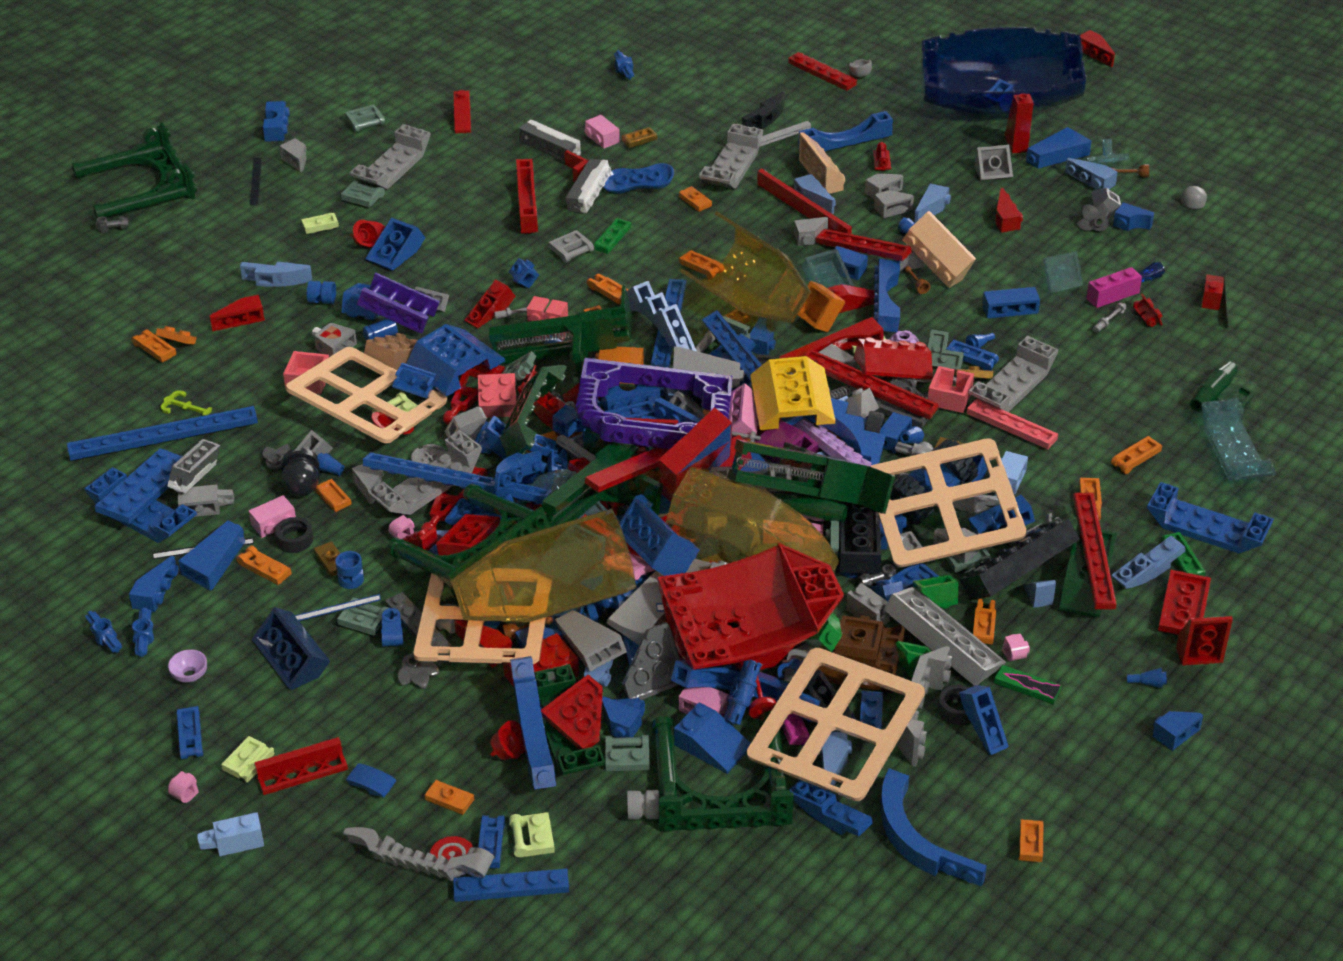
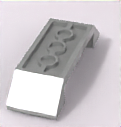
[349,124,430,189]
[699,124,763,189]
[968,336,1058,412]
[368,430,482,515]
[896,646,952,767]

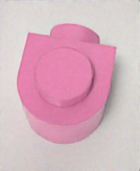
[388,515,415,539]
[1002,634,1029,661]
[168,771,199,803]

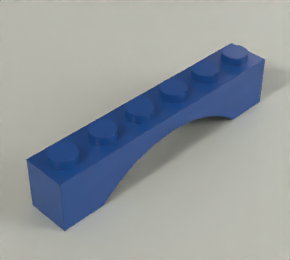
[798,111,893,151]
[873,259,900,332]

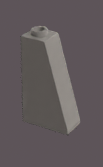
[673,347,744,388]
[555,610,627,671]

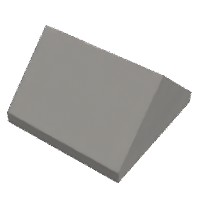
[975,145,1013,180]

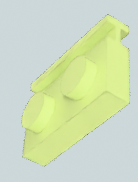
[222,736,274,783]

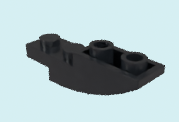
[742,91,785,130]

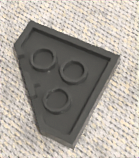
[875,377,928,428]
[622,622,680,700]

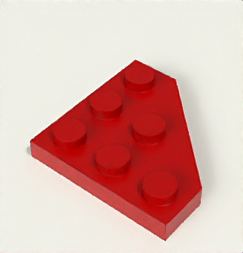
[541,674,603,750]

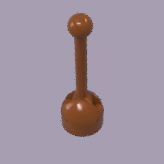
[1111,164,1149,178]
[905,266,930,294]
[503,616,553,640]

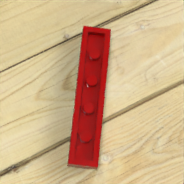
[788,52,857,91]

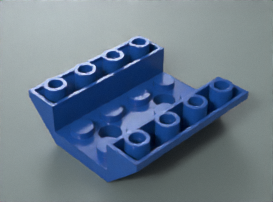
[406,324,505,397]

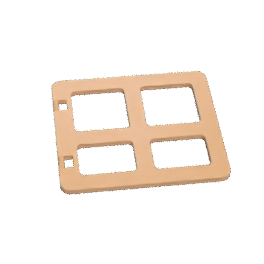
[286,347,447,443]
[871,438,1026,567]
[414,568,552,664]
[747,648,925,801]

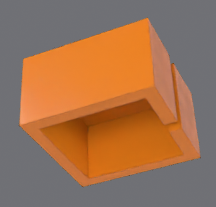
[793,281,845,332]

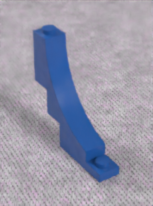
[803,398,886,465]
[510,656,556,789]

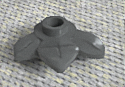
[1077,203,1109,232]
[262,444,291,470]
[398,654,439,689]

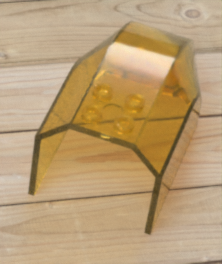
[680,211,812,323]
[666,467,839,572]
[451,509,636,622]

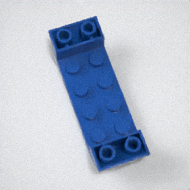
[85,467,197,543]
[1147,482,1274,553]
[615,494,700,576]

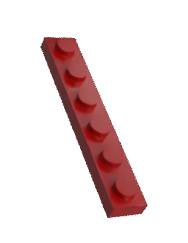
[815,229,912,261]

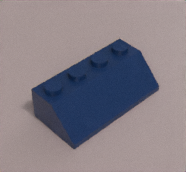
[252,607,330,690]

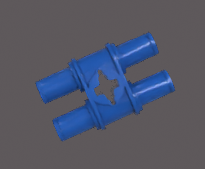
[723,660,762,725]

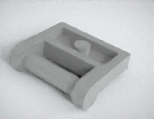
[549,230,594,263]

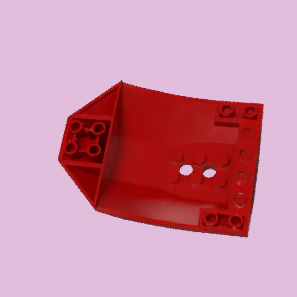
[657,543,844,670]

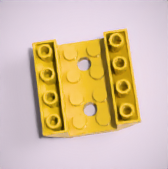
[750,356,835,430]

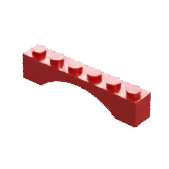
[516,159,538,233]
[779,317,884,359]

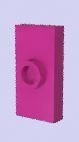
[781,713,810,745]

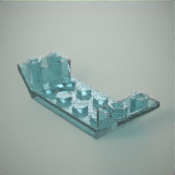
[1202,399,1276,481]

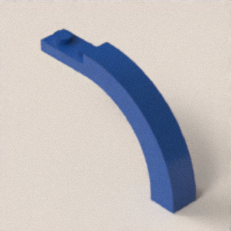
[671,660,820,722]
[880,769,987,886]

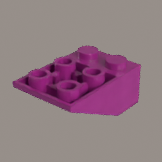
[755,420,819,464]

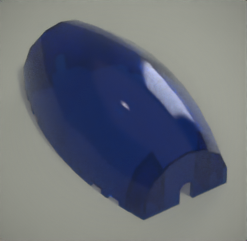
[921,27,1086,114]

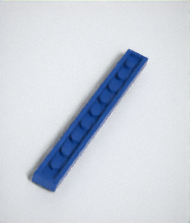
[650,279,686,396]
[702,310,803,425]
[67,406,258,461]
[363,452,552,505]

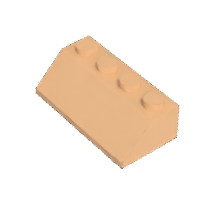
[799,132,845,194]
[903,211,976,288]

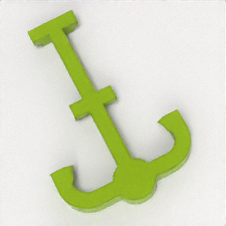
[161,391,212,416]

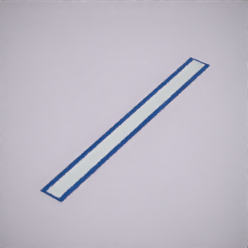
[295,594,381,621]

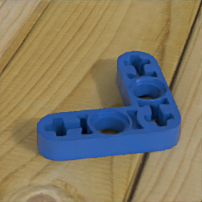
[530,434,567,486]

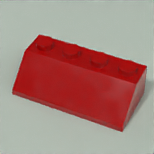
[854,338,933,380]

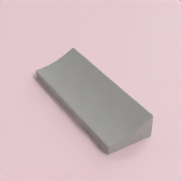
[607,559,711,645]
[884,586,1006,686]

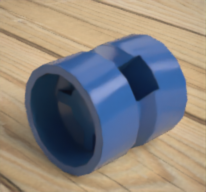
[307,280,336,304]
[335,551,364,589]

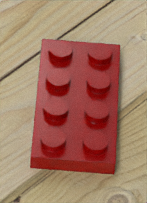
[1158,570,1211,635]

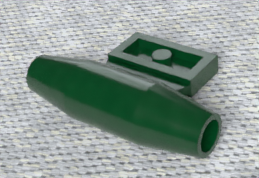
[1190,362,1256,416]
[767,492,847,522]

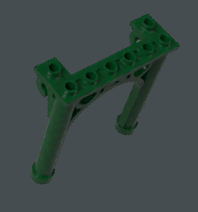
[71,122,197,219]
[387,484,556,608]
[652,711,794,831]

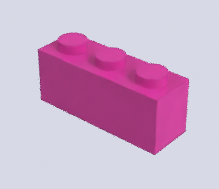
[1086,267,1142,308]

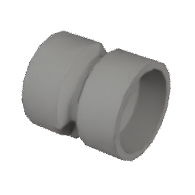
[627,790,659,820]

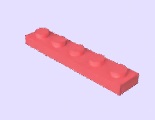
[967,399,1058,449]

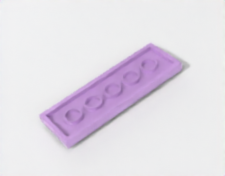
[792,419,872,466]

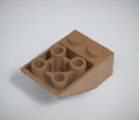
[364,333,418,370]

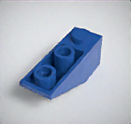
[129,556,178,612]

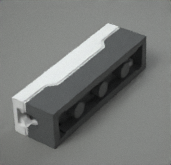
[519,120,581,161]
[565,159,611,213]
[168,439,220,493]

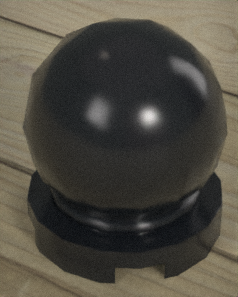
[281,448,319,497]

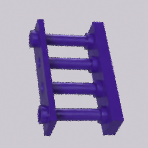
[357,273,440,334]

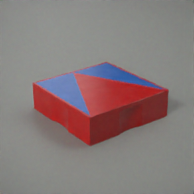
[659,407,732,507]

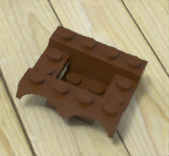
[816,615,906,693]

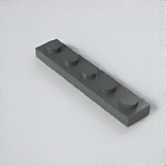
[385,592,453,665]

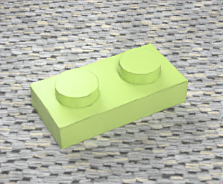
[301,213,339,234]

